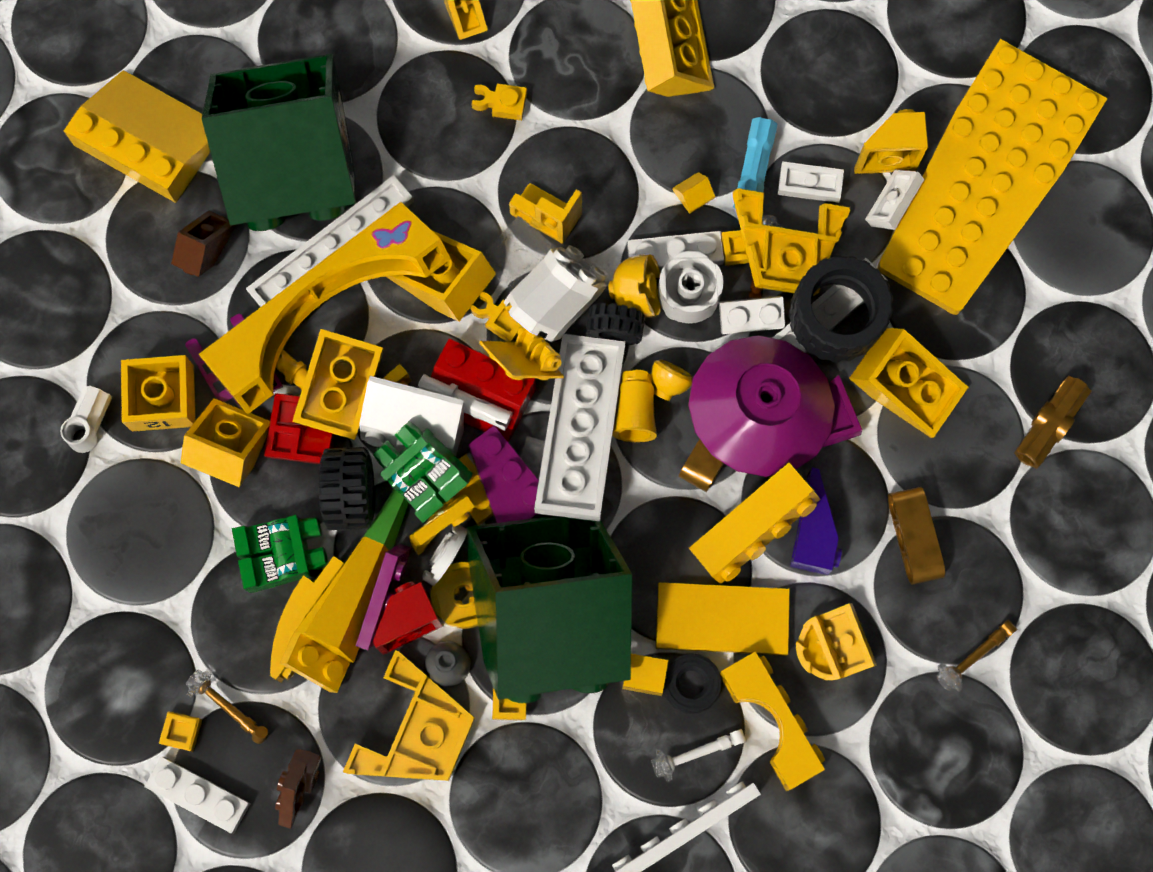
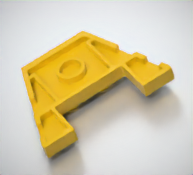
[733,188,850,296]
[343,650,475,781]

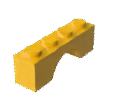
[720,651,825,791]

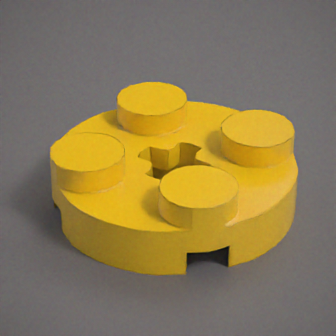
[431,562,478,629]

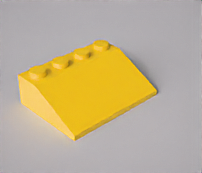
[63,70,210,203]

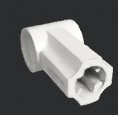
[60,386,112,453]

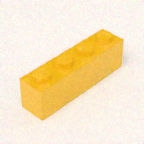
[689,463,820,584]

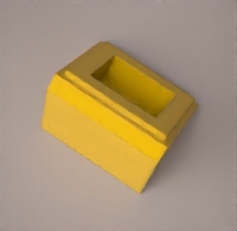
[672,172,715,214]

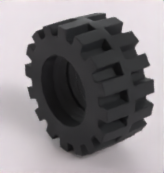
[586,303,645,345]

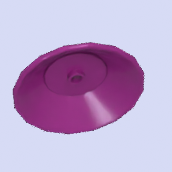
[688,335,835,477]

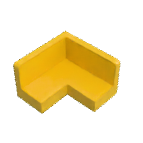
[509,183,582,244]

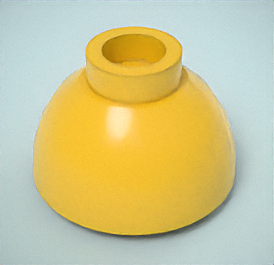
[651,359,693,401]

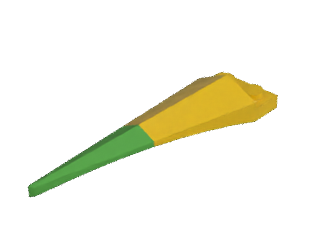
[280,489,409,693]

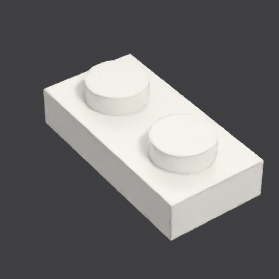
[777,161,844,203]
[865,170,924,230]
[719,296,785,334]

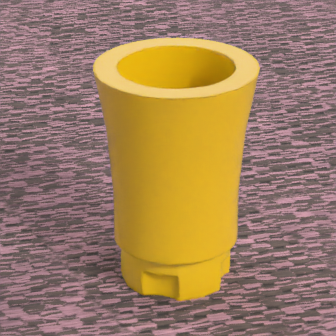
[612,369,657,442]

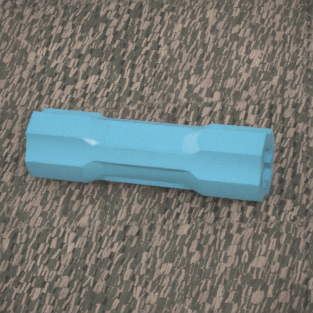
[733,117,778,209]

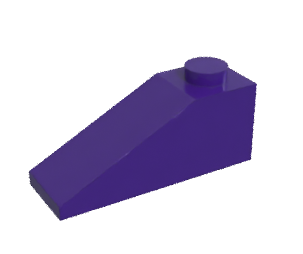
[790,467,842,575]

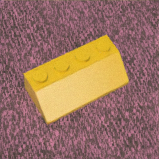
[630,0,714,97]

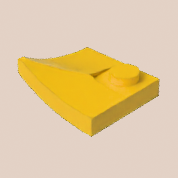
[410,494,475,555]

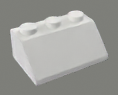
[359,376,464,456]

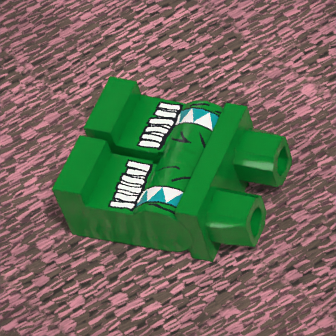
[373,421,473,523]
[231,515,329,593]

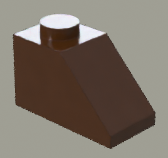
[171,210,235,277]

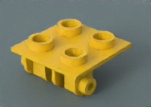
[479,326,564,380]

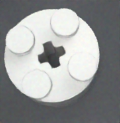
[658,251,723,323]

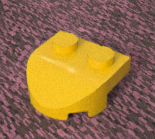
[796,603,877,680]

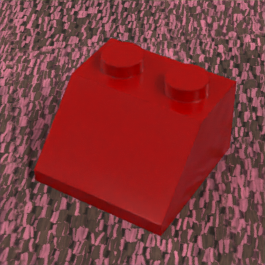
[373,581,443,655]

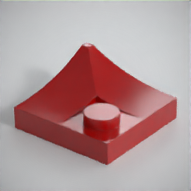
[264,393,336,464]

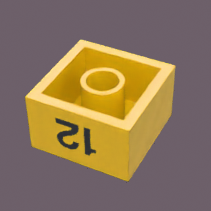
[121,355,196,432]

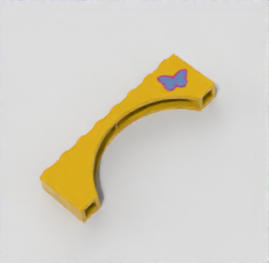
[199,202,451,415]

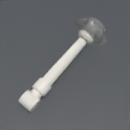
[651,729,747,782]

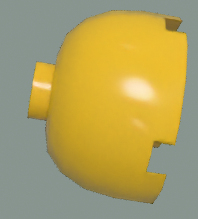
[608,254,662,318]

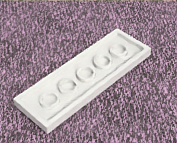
[534,334,625,522]

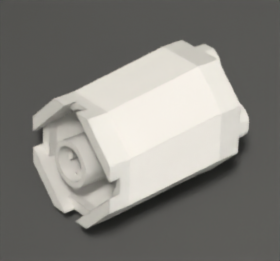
[504,245,608,342]

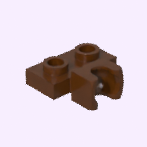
[275,749,321,829]

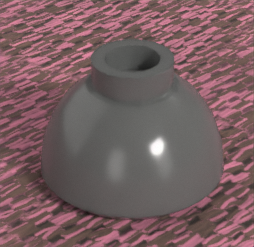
[425,641,471,687]

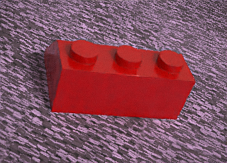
[431,338,536,443]

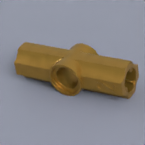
[1014,376,1092,469]

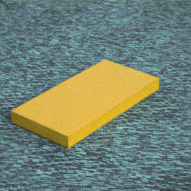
[656,582,790,656]

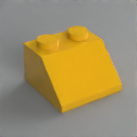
[854,109,928,174]
[181,398,270,487]

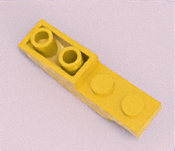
[270,556,345,683]

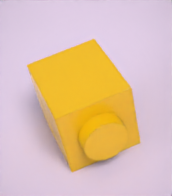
[622,654,668,696]

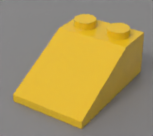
[385,230,496,322]
[849,328,969,438]
[292,329,384,440]

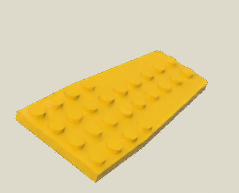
[877,39,1107,315]

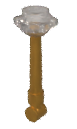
[937,619,1018,692]
[186,669,268,744]

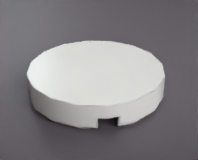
[422,525,467,586]

